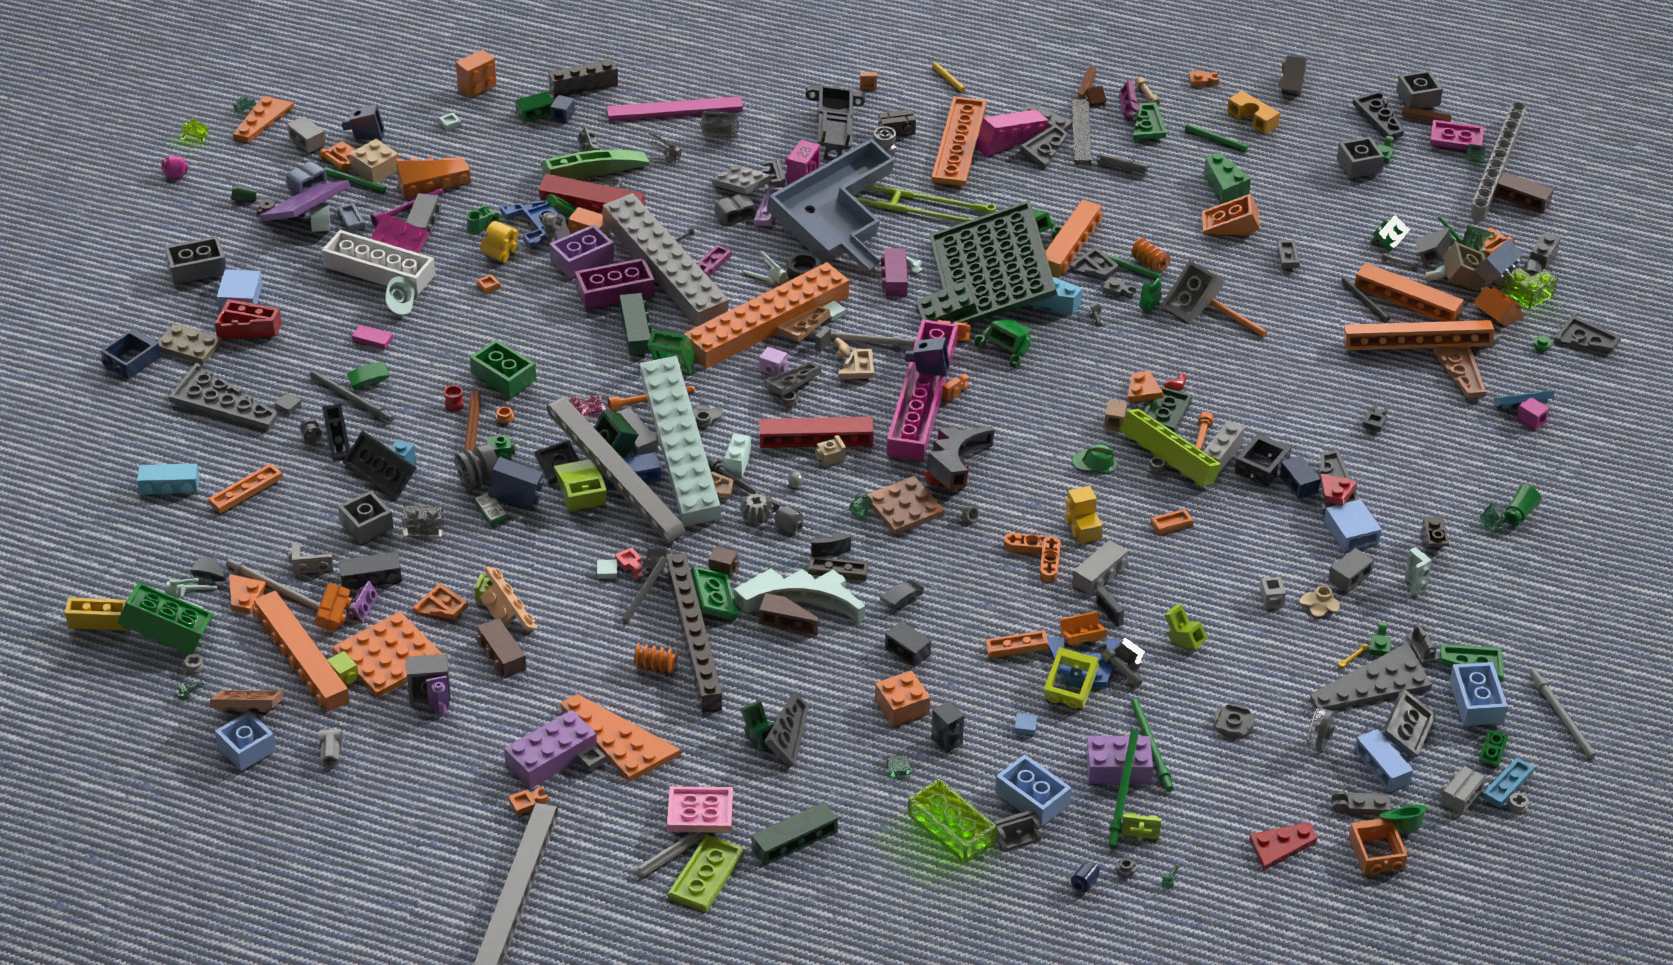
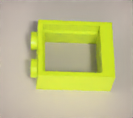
[1044,647,1099,709]

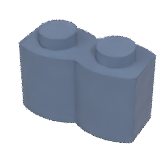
[286,161,327,193]

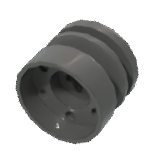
[454,443,498,491]

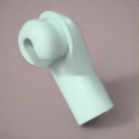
[1426,265,1448,281]

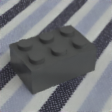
[164,236,226,285]

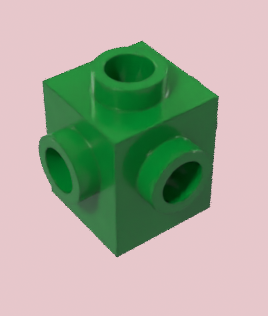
[487,435,515,461]

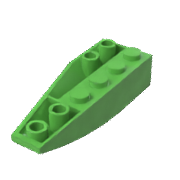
[540,150,650,180]

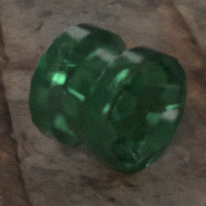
[849,493,873,518]

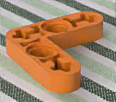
[1004,533,1061,582]

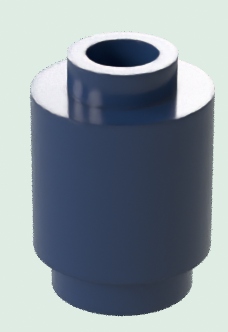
[1071,862,1100,893]

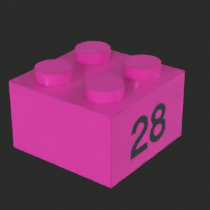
[785,139,820,186]

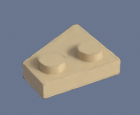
[838,349,874,379]

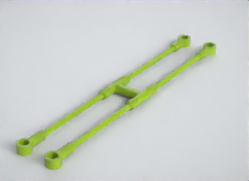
[856,185,996,222]

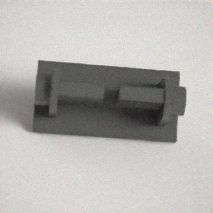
[578,126,600,152]
[1406,624,1440,663]

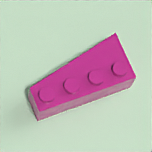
[976,110,1048,157]

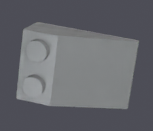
[1161,260,1225,323]

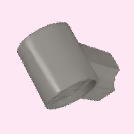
[319,729,342,768]

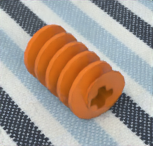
[1131,237,1171,273]
[634,643,678,674]

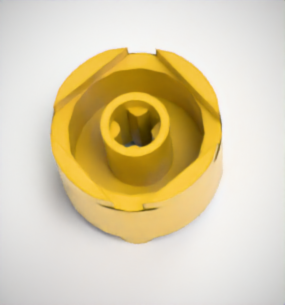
[481,221,519,263]

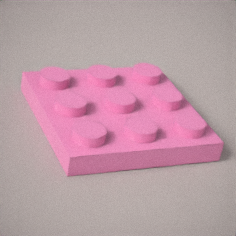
[667,786,733,833]

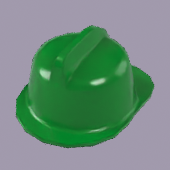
[1072,444,1118,473]
[1380,805,1427,834]

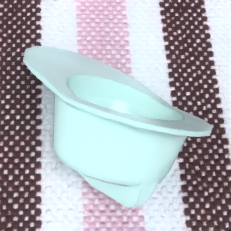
[385,276,414,315]

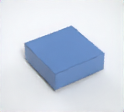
[1015,713,1037,735]

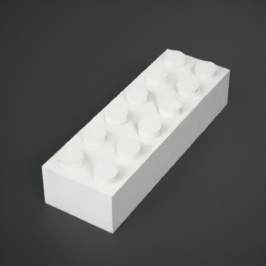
[322,230,435,295]

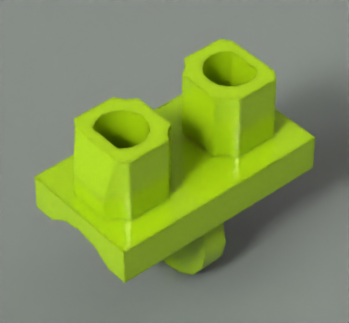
[1121,813,1162,841]

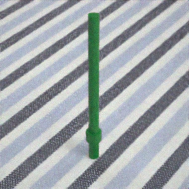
[1131,698,1174,792]
[1108,730,1139,848]

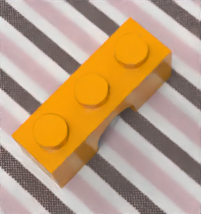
[1227,91,1280,134]

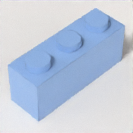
[1355,729,1413,793]

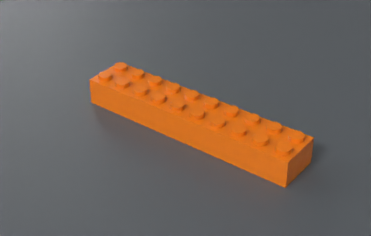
[684,262,849,369]

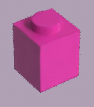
[1517,398,1549,430]

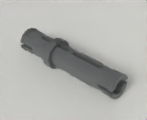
[1097,152,1149,175]

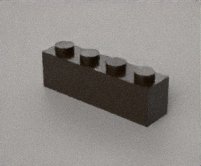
[548,59,618,98]

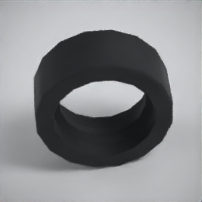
[787,252,821,280]

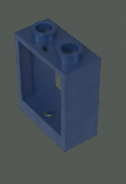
[100,328,161,380]

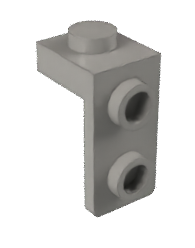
[288,543,333,574]

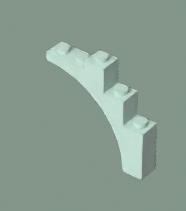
[734,568,865,623]

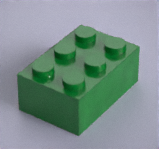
[470,339,537,398]

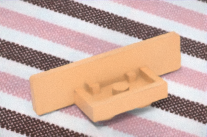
[480,567,537,631]

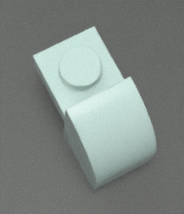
[310,202,330,232]

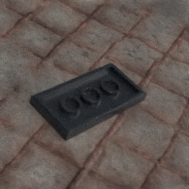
[342,430,417,500]

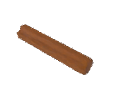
[1077,66,1096,100]
[1401,107,1452,122]

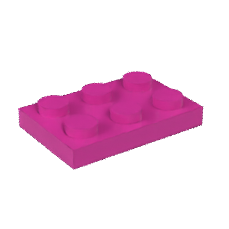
[1430,120,1484,152]
[370,213,430,253]

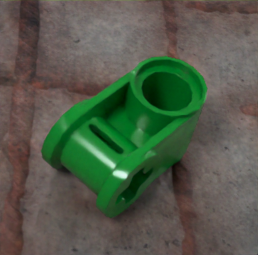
[466,205,500,234]

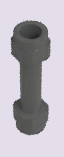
[1101,647,1144,688]

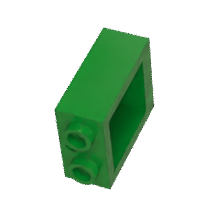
[647,329,697,374]

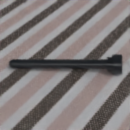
[708,457,780,510]

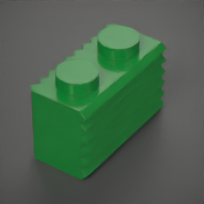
[515,92,554,123]

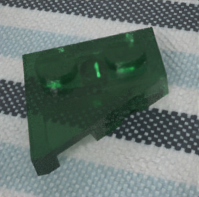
[1461,225,1495,252]

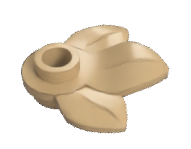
[1299,586,1340,617]

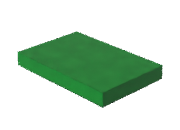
[690,566,739,620]

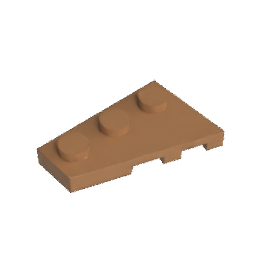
[776,305,831,342]

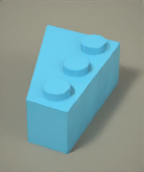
[1028,277,1082,314]

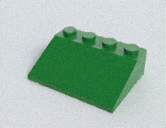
[117,582,213,654]

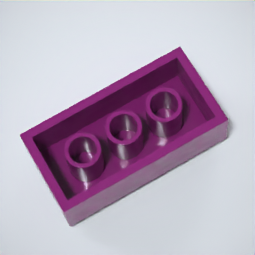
[575,258,655,310]

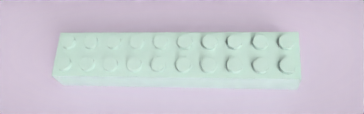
[640,356,721,527]

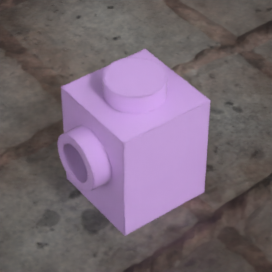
[759,347,789,376]

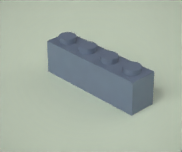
[1474,238,1523,285]

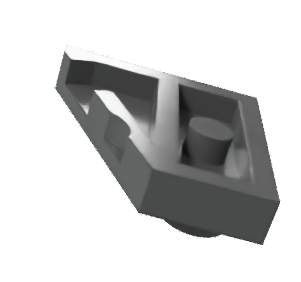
[1070,247,1119,280]

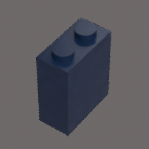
[488,457,544,511]

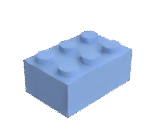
[1450,662,1508,726]
[995,754,1071,827]

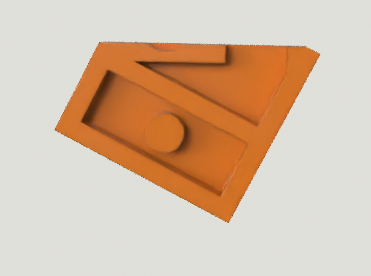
[413,583,469,619]

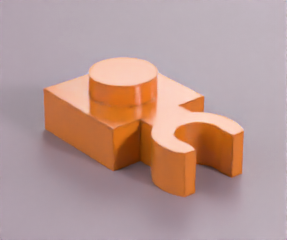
[1189,71,1219,87]
[942,374,970,403]
[508,787,549,816]

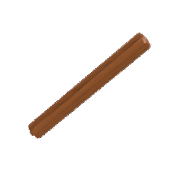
[464,391,481,453]

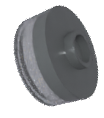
[1306,707,1335,751]

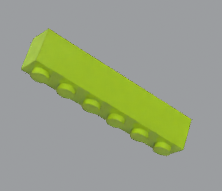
[1120,409,1222,486]

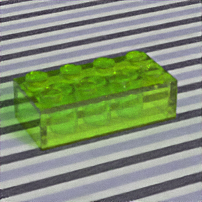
[907,778,997,864]

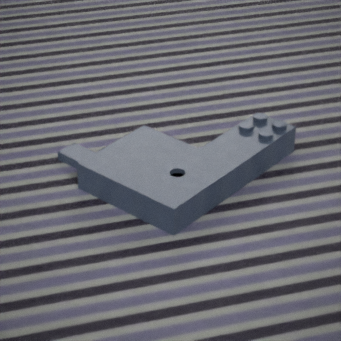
[767,138,895,272]

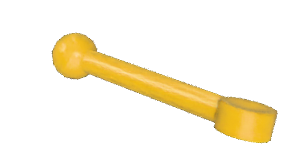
[1338,644,1369,669]

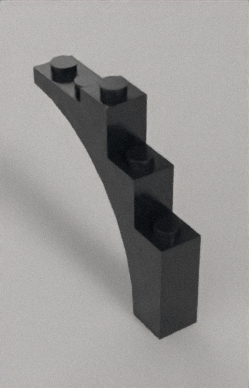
[926,427,995,489]

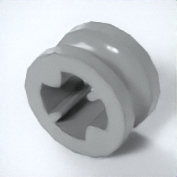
[184,654,204,674]
[1508,793,1529,814]

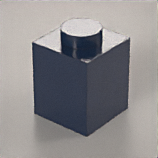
[551,95,575,123]

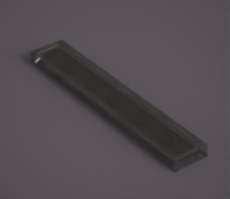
[1071,99,1092,165]

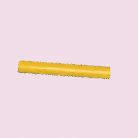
[932,62,966,93]

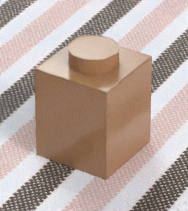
[1104,400,1128,431]

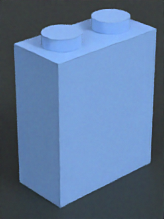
[217,269,263,311]
[1324,499,1382,552]

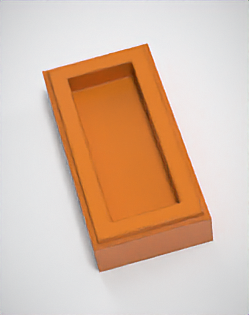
[1150,509,1194,536]

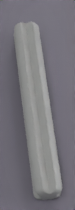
[636,832,707,878]

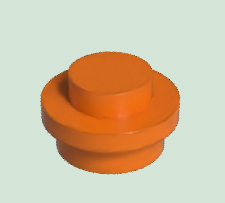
[495,407,514,424]

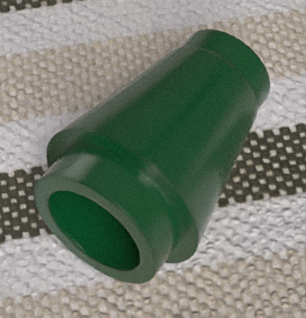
[231,185,257,202]

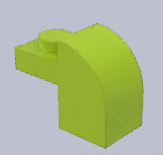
[1164,604,1208,649]

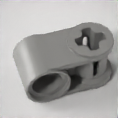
[542,212,570,243]

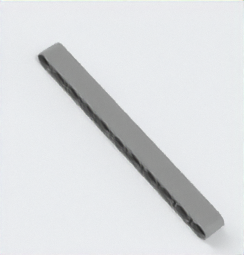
[1470,102,1526,221]
[546,397,685,543]
[474,803,558,965]

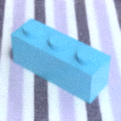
[137,464,200,495]

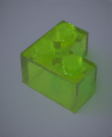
[1504,267,1558,309]

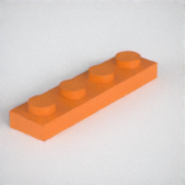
[208,463,283,514]

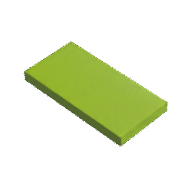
[668,834,745,913]

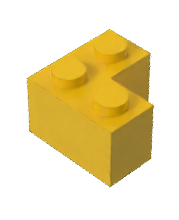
[1064,486,1103,544]

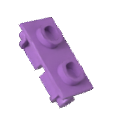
[346,581,378,623]
[426,676,450,716]

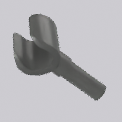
[1089,302,1101,326]

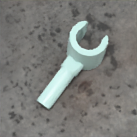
[906,256,922,274]

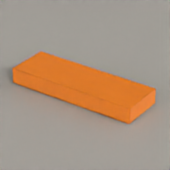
[986,630,1049,659]

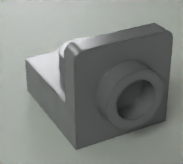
[642,548,667,571]
[1113,638,1144,671]

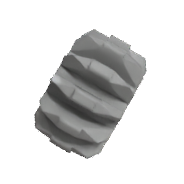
[740,492,773,524]

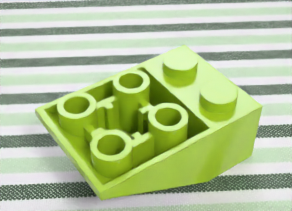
[554,460,607,512]

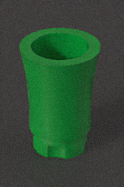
[1504,485,1542,526]

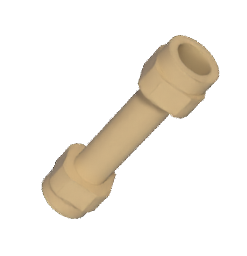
[1135,77,1160,106]

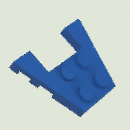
[500,200,569,249]
[1047,637,1123,688]

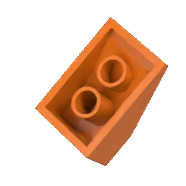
[1202,194,1260,235]

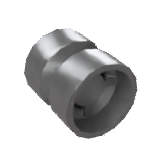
[873,127,896,157]

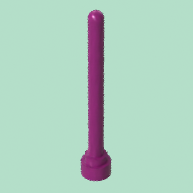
[370,188,444,227]

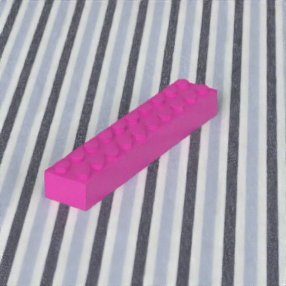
[887,320,958,461]

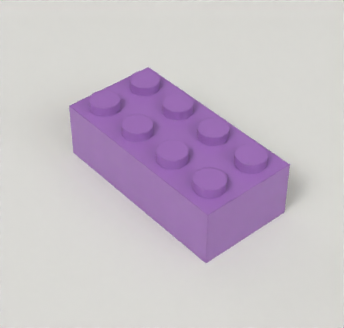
[504,710,597,789]

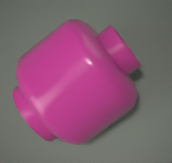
[161,155,188,179]

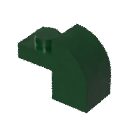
[740,701,775,750]

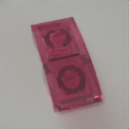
[567,394,606,415]

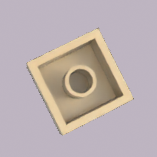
[349,139,399,183]

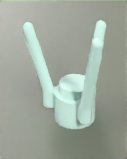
[743,251,787,284]
[165,578,217,609]

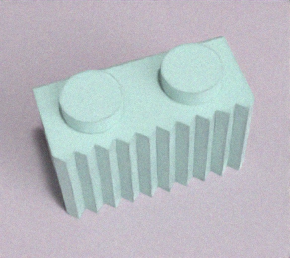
[724,434,751,478]

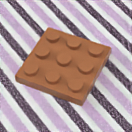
[865,476,945,535]
[210,690,283,712]

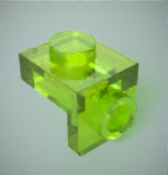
[181,118,210,142]

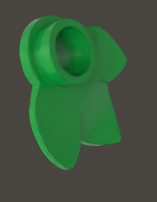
[1139,278,1162,313]

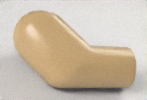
[833,338,850,359]

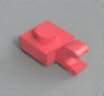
[615,547,644,580]

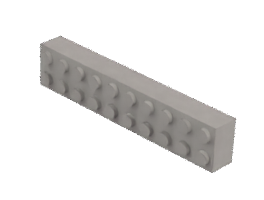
[602,193,729,327]

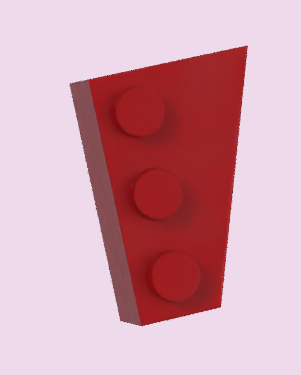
[214,299,282,339]

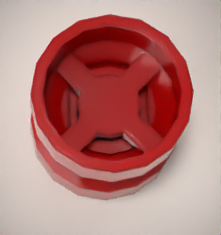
[444,385,464,412]

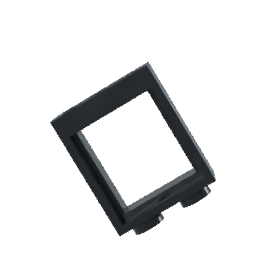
[1235,433,1291,487]

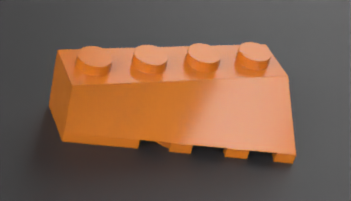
[396,158,471,198]

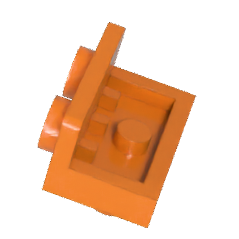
[1060,611,1107,646]

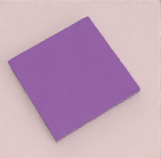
[259,180,350,221]

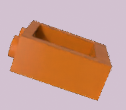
[1349,818,1408,875]

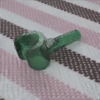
[177,681,204,700]
[1161,865,1179,888]

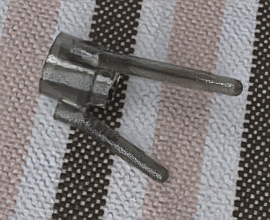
[647,132,682,163]

